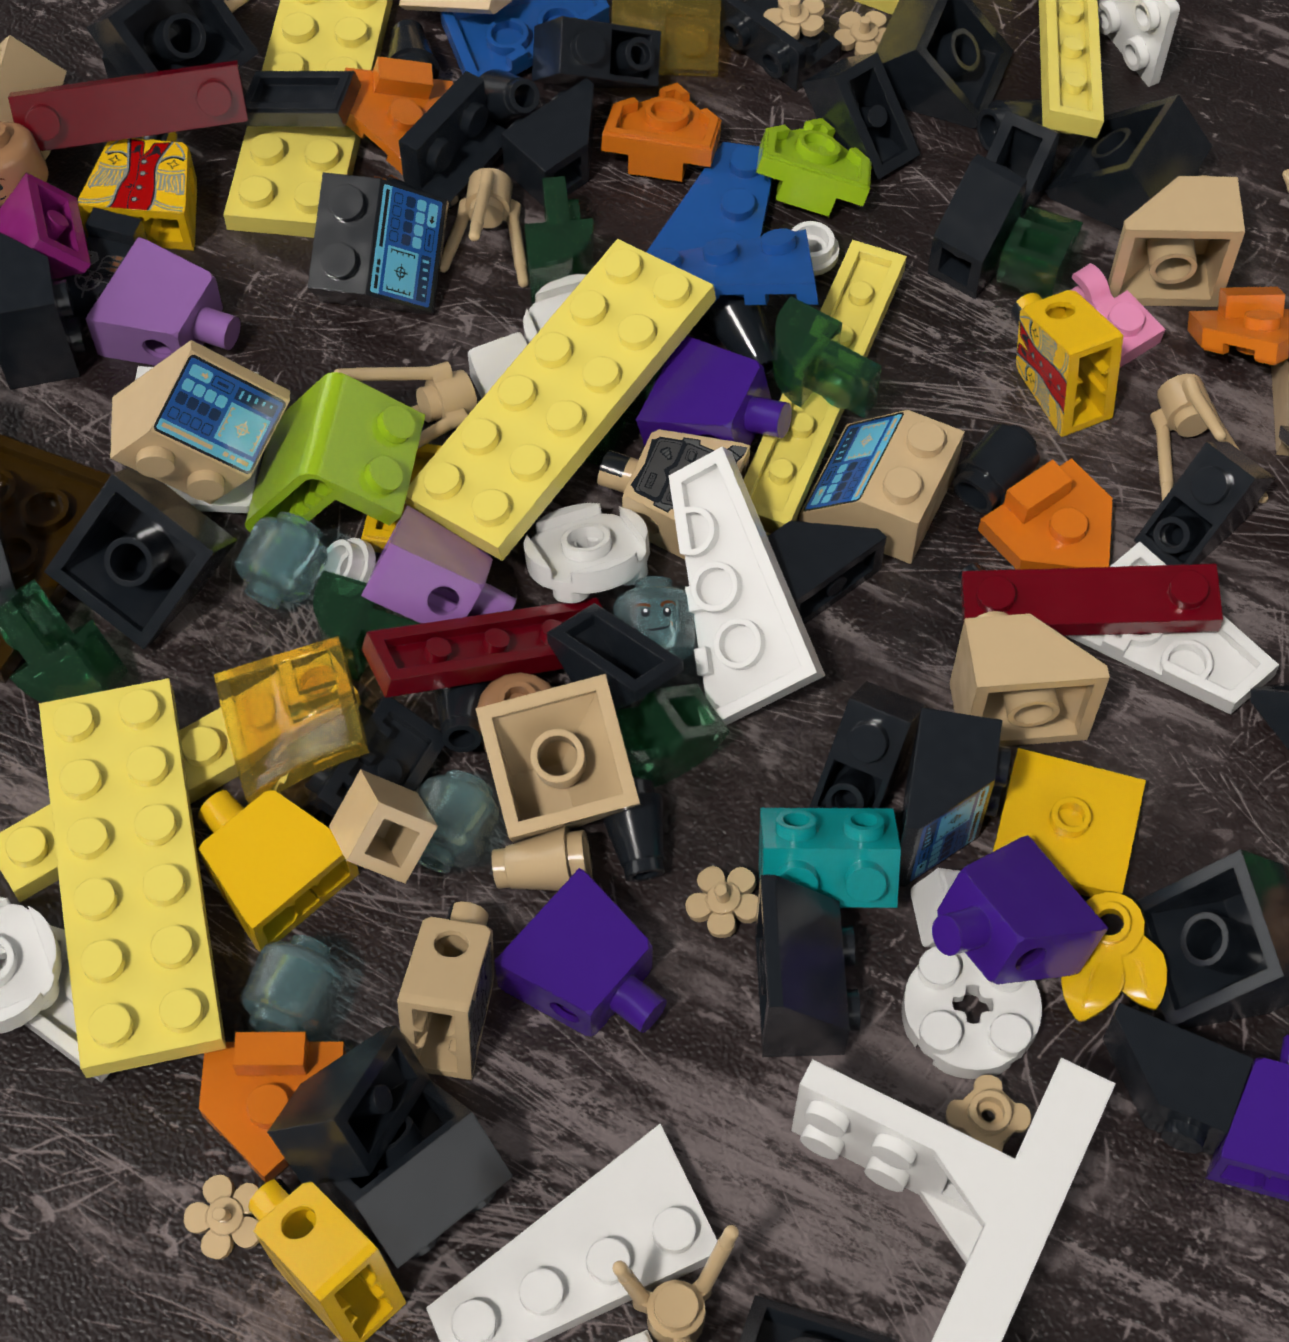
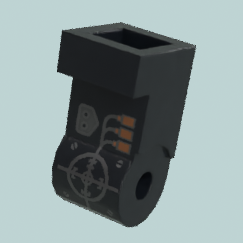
[63,207,148,319]

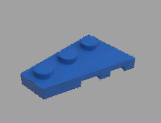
[440,0,610,77]
[646,142,774,253]
[649,228,819,305]

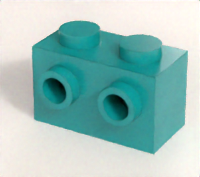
[758,808,901,908]

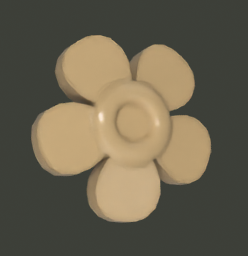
[764,0,825,40]
[834,11,887,56]
[685,866,758,938]
[184,1175,259,1260]

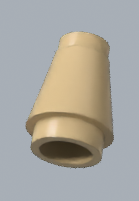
[492,827,592,891]

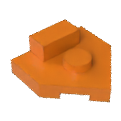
[345,56,453,175]
[601,83,722,182]
[1187,287,1289,366]
[978,458,1113,569]
[199,1032,346,1183]

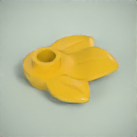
[1061,892,1167,1022]

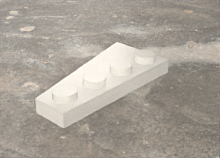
[669,447,825,731]
[426,1124,717,1342]

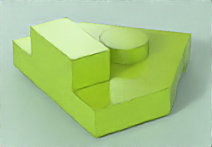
[756,118,872,217]

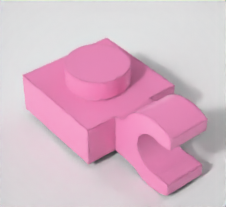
[1071,263,1166,368]

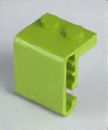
[245,372,425,540]

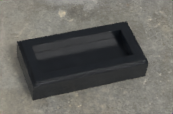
[244,71,361,127]

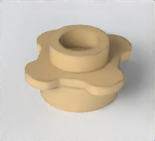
[946,1075,1031,1152]

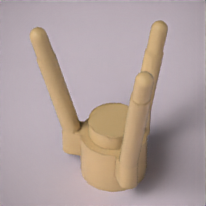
[440,168,529,288]
[334,361,477,449]
[1150,374,1268,504]
[612,1225,739,1342]

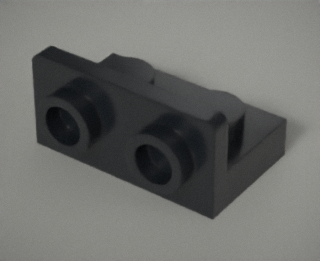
[719,0,842,92]
[399,71,507,209]
[301,695,445,818]

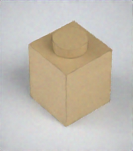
[329,769,438,884]

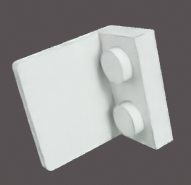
[1098,0,1180,87]

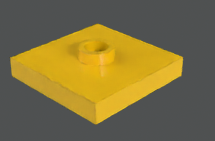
[992,748,1146,897]

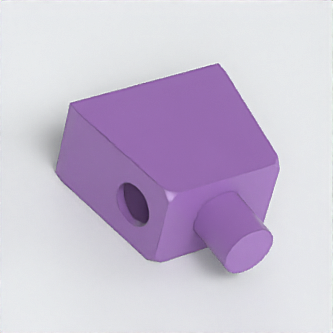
[86,237,241,366]
[361,505,517,624]

